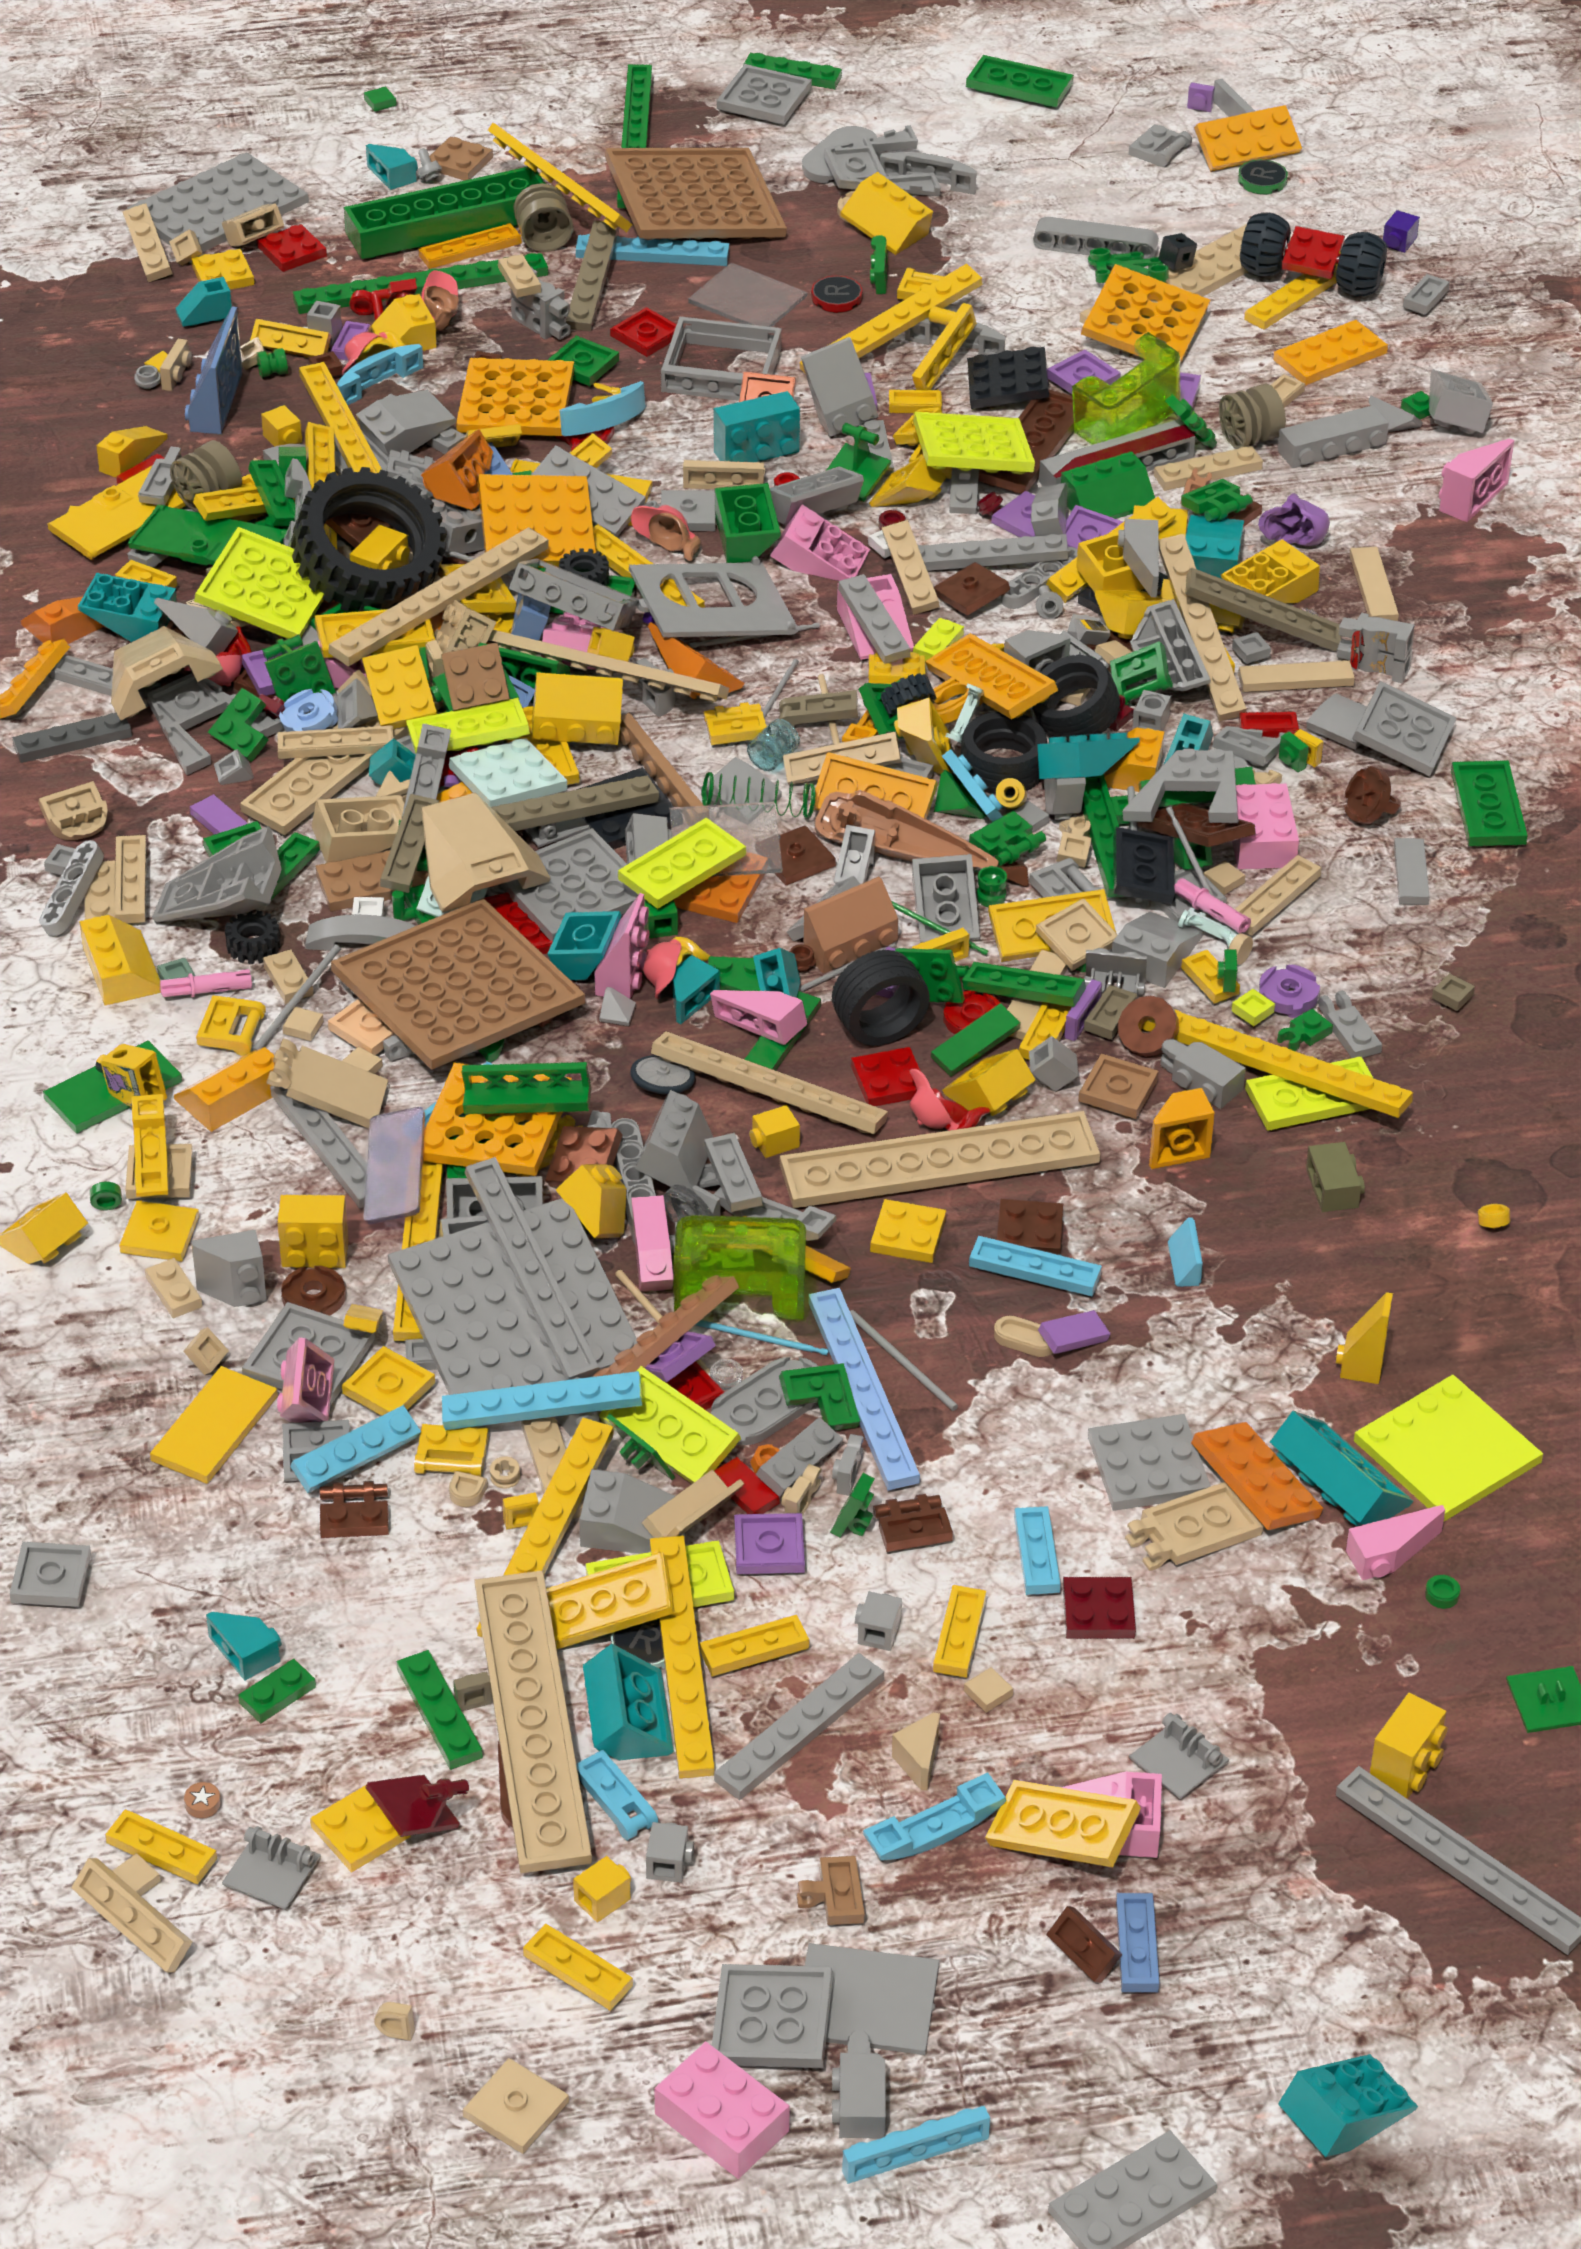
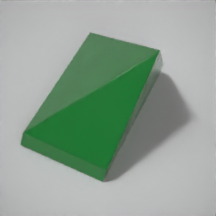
[933,770,986,819]

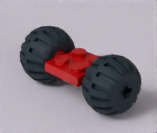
[1240,212,1387,296]

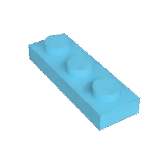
[942,749,1003,822]
[1014,1506,1060,1595]

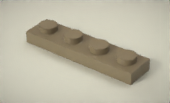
[380,794,439,893]

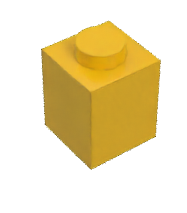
[261,405,302,447]
[587,626,635,662]
[749,1105,800,1158]
[573,1855,631,1923]

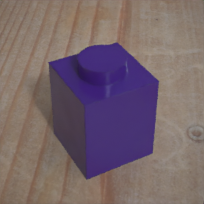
[1383,210,1420,253]

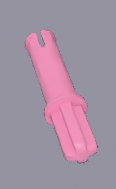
[1174,878,1251,933]
[160,969,252,998]

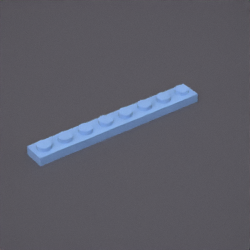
[809,1288,920,1490]

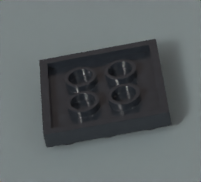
[967,346,1049,409]
[576,767,683,850]

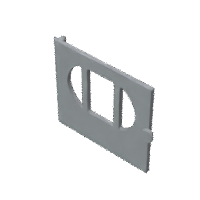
[629,556,799,637]

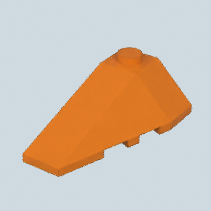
[421,429,493,510]
[21,596,104,644]
[648,622,745,701]

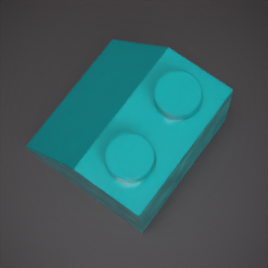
[547,911,622,980]

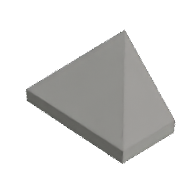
[1369,395,1423,432]
[337,679,378,729]

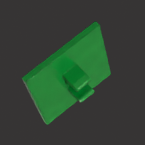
[606,1414,675,1480]
[1506,1666,1581,1733]

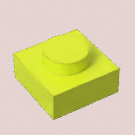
[1231,989,1275,1026]

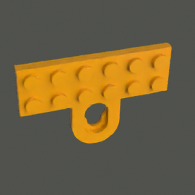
[925,633,1058,724]

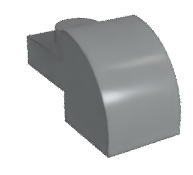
[636,658,676,717]

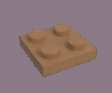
[429,136,493,180]
[441,643,509,711]
[1078,1053,1159,1119]

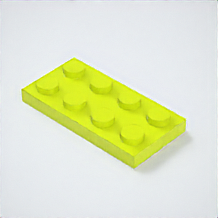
[406,698,530,754]
[618,818,746,909]
[1245,1057,1373,1131]
[599,1366,741,1484]
[585,1540,734,1607]

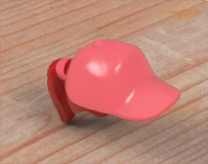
[184,626,251,687]
[909,1069,991,1131]

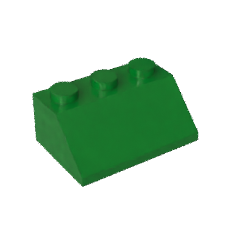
[1061,452,1155,519]
[714,483,781,563]
[478,643,570,703]

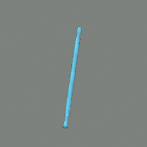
[695,1320,829,1356]

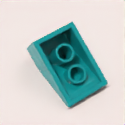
[1185,515,1244,580]

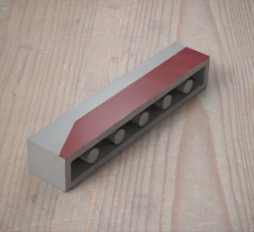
[1039,419,1196,487]

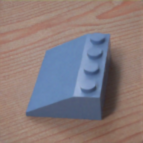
[185,307,243,434]

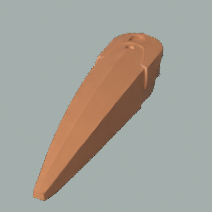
[814,790,999,871]

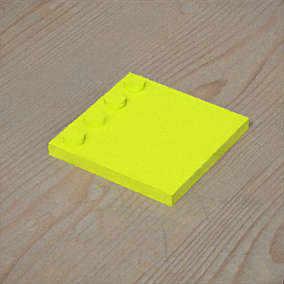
[913,412,1035,474]
[194,527,324,639]
[1354,1375,1543,1522]

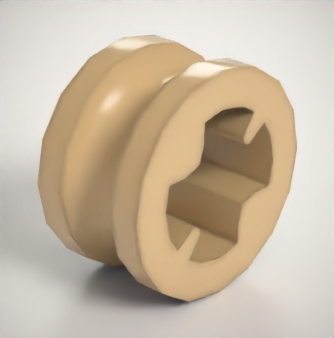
[490,1456,520,1489]

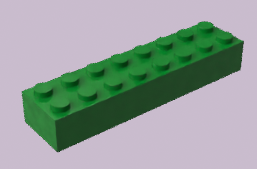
[344,167,546,259]

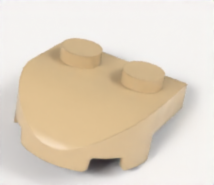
[38,781,108,840]

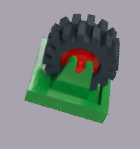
[858,673,937,738]

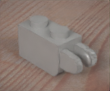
[1160,1039,1246,1109]
[832,2030,886,2139]

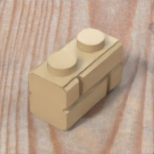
[222,204,284,246]

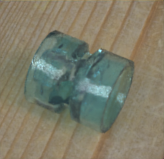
[747,719,800,771]

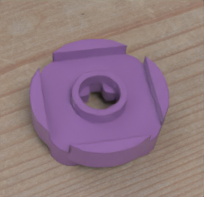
[1259,965,1320,1018]

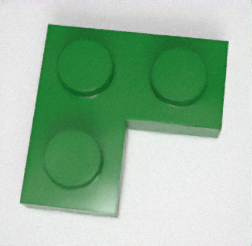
[207,688,269,763]
[779,1363,860,1431]

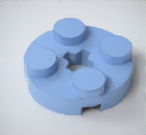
[279,689,338,732]

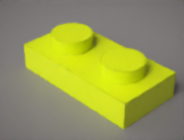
[913,617,964,661]

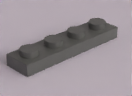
[12,713,132,763]

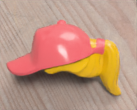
[342,331,406,375]
[643,937,710,1000]

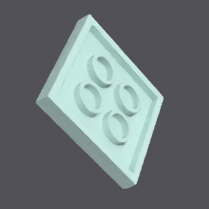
[449,738,567,807]

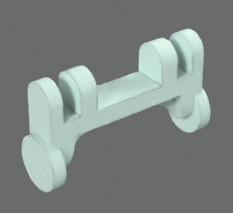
[945,683,984,743]
[1178,907,1239,949]

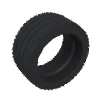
[1032,655,1120,742]
[961,711,1047,796]
[831,950,930,1046]

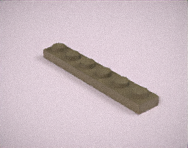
[566,220,619,331]
[1185,567,1341,652]
[491,775,659,831]

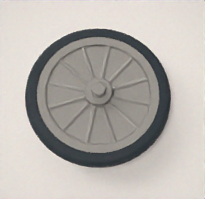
[630,1055,695,1094]

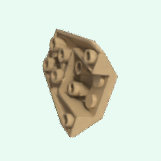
[111,626,223,720]
[421,792,551,913]

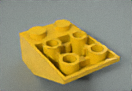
[1221,539,1320,603]

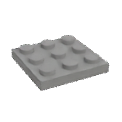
[717,64,812,124]
[1352,681,1457,776]
[242,1302,375,1406]
[1088,1414,1211,1511]
[712,1964,833,2068]

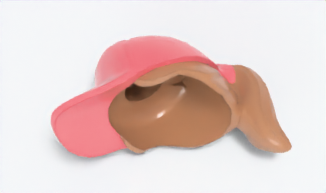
[421,270,459,331]
[631,505,701,561]

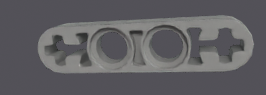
[1001,547,1078,609]
[39,840,104,936]

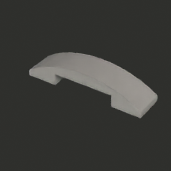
[880,152,977,195]
[905,317,1006,355]
[284,458,312,549]
[402,723,451,816]
[305,914,416,950]
[714,1187,836,1241]

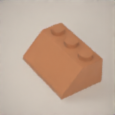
[804,876,898,974]

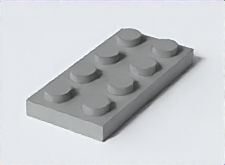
[531,445,645,537]
[1048,2130,1217,2249]

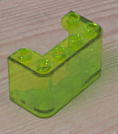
[1072,332,1181,445]
[674,1215,806,1320]

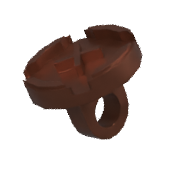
[1344,766,1401,824]

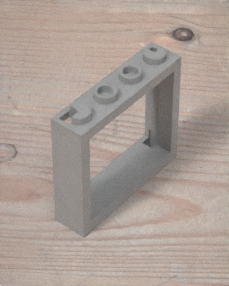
[661,317,782,401]
[509,558,639,631]

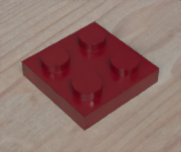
[1063,1577,1136,1639]

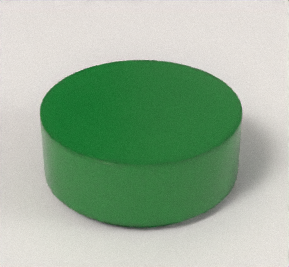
[89,1181,122,1210]
[1425,1575,1461,1609]

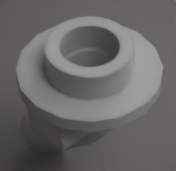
[417,148,442,182]
[1036,585,1063,619]

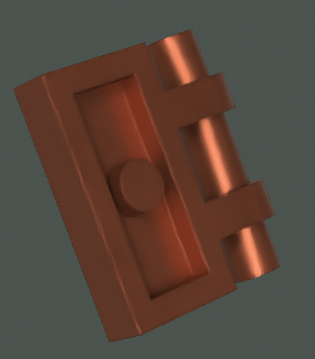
[320,1481,389,1538]
[873,1493,953,1552]

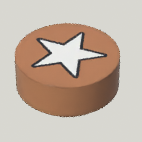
[184,1782,221,1818]

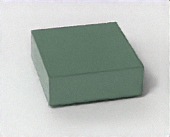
[157,958,196,980]

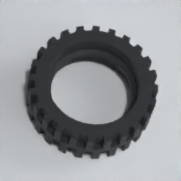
[291,467,447,612]

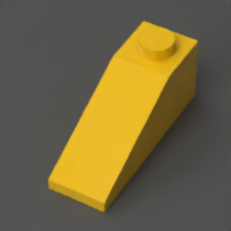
[96,426,168,478]
[1336,1293,1393,1384]

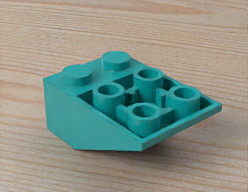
[78,573,177,642]
[1037,732,1140,779]
[1278,2054,1418,2157]

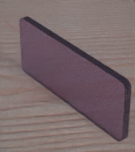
[364,1107,425,1224]

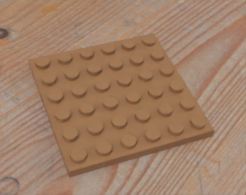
[605,148,787,240]
[331,898,585,1070]

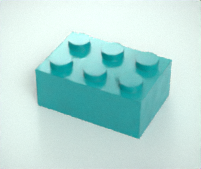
[713,391,800,462]

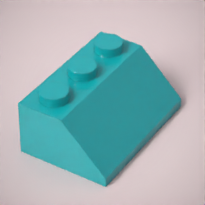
[583,1643,674,1761]

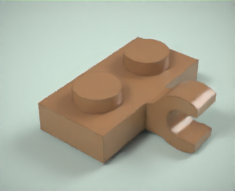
[796,1856,865,1925]

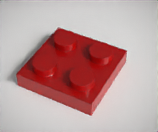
[257,224,327,272]
[851,1047,920,1106]

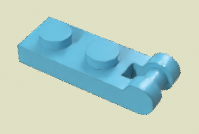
[576,1750,658,1840]

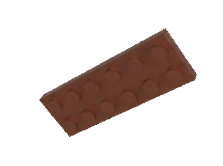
[978,389,1090,494]

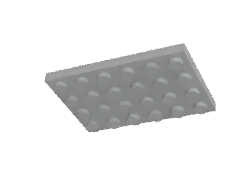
[127,152,309,252]

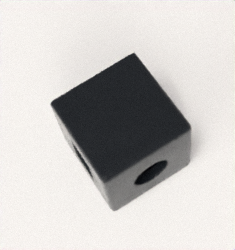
[1158,233,1197,270]

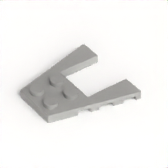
[824,125,941,196]
[147,673,283,775]
[1122,749,1239,823]

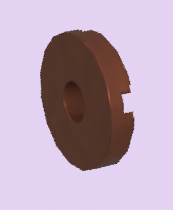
[1118,996,1179,1057]
[281,1266,346,1316]

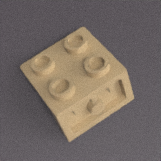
[434,600,496,653]

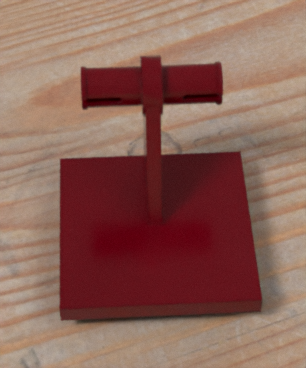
[365,1774,469,1837]

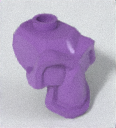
[1258,493,1330,546]

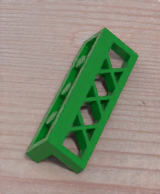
[461,1062,592,1114]

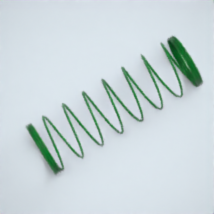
[702,772,815,819]

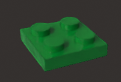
[548,335,619,386]

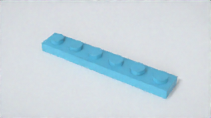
[576,234,729,266]
[442,1371,642,1430]

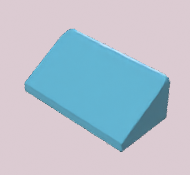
[1168,1217,1203,1287]

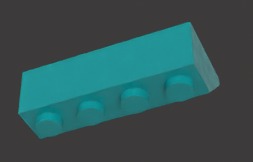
[1270,1411,1413,1526]

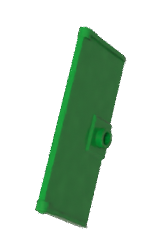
[128,504,287,565]

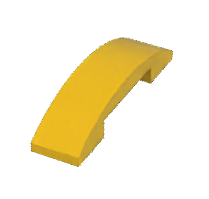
[131,1094,168,1197]

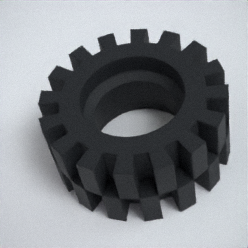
[559,548,609,586]
[225,911,281,964]

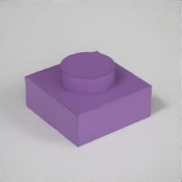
[1187,82,1215,112]

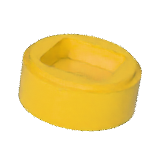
[1478,1204,1510,1229]

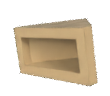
[892,1712,940,1791]

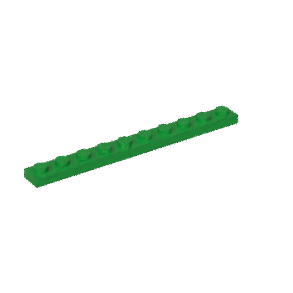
[617,64,652,209]
[293,253,548,314]

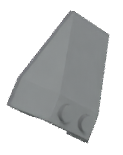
[152,826,282,922]

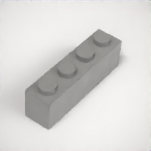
[1277,405,1389,468]

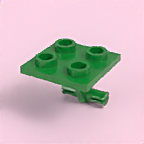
[826,423,892,502]
[262,634,336,702]
[895,948,970,1003]

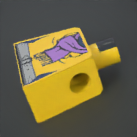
[95,1044,167,1107]

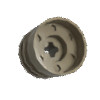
[513,183,573,252]
[1219,383,1286,449]
[170,440,242,512]

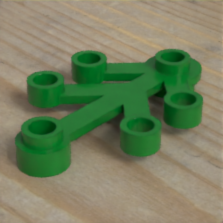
[1088,248,1169,283]

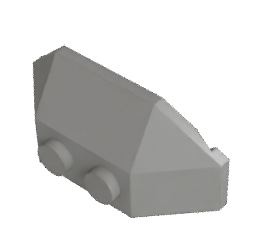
[1130,599,1211,691]

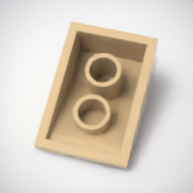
[311,795,404,863]

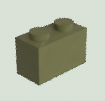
[1306,1142,1365,1212]

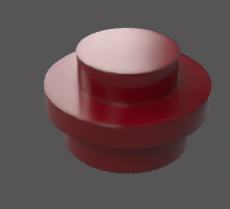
[977,492,1003,516]

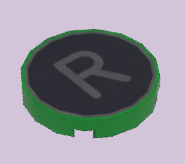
[1238,159,1288,195]

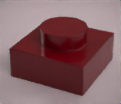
[259,694,285,720]

